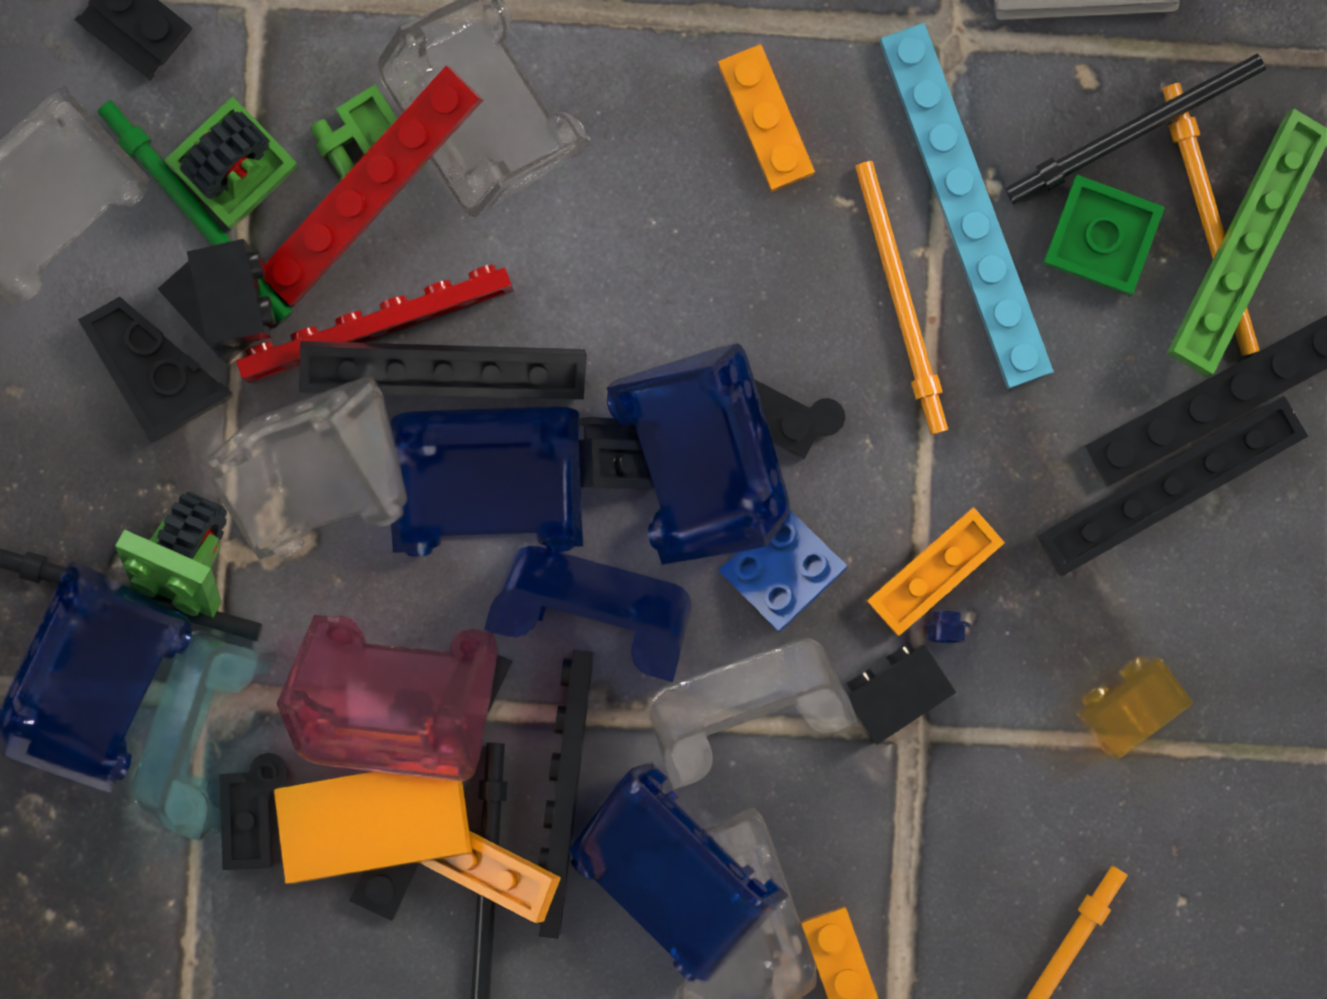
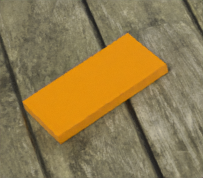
[274,757,472,884]

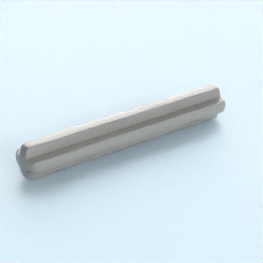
[994,0,1180,20]

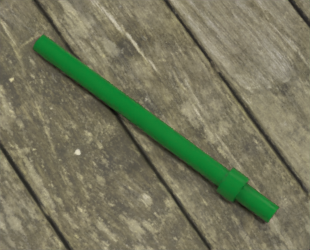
[97,100,293,324]

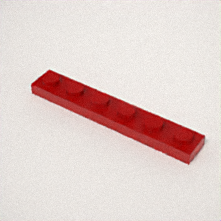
[263,66,484,305]
[236,264,514,383]

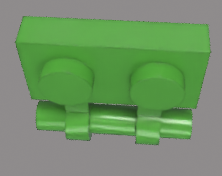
[310,84,427,183]

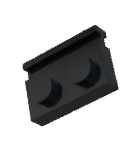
[74,0,192,81]
[578,417,662,490]

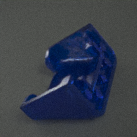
[606,343,790,565]
[385,406,584,557]
[484,546,692,682]
[0,561,192,793]
[570,762,788,982]

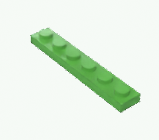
[1166,109,1327,377]

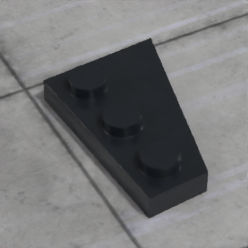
[78,297,233,443]

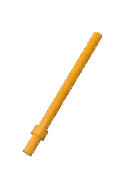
[1162,83,1260,356]
[855,161,949,435]
[1026,865,1128,999]

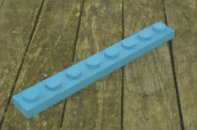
[879,22,1054,390]

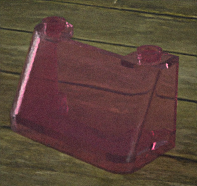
[276,615,498,781]

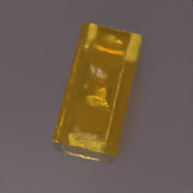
[1076,655,1194,760]

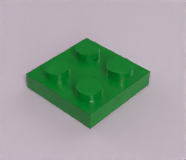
[1042,175,1165,297]

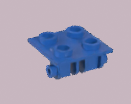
[718,506,848,633]

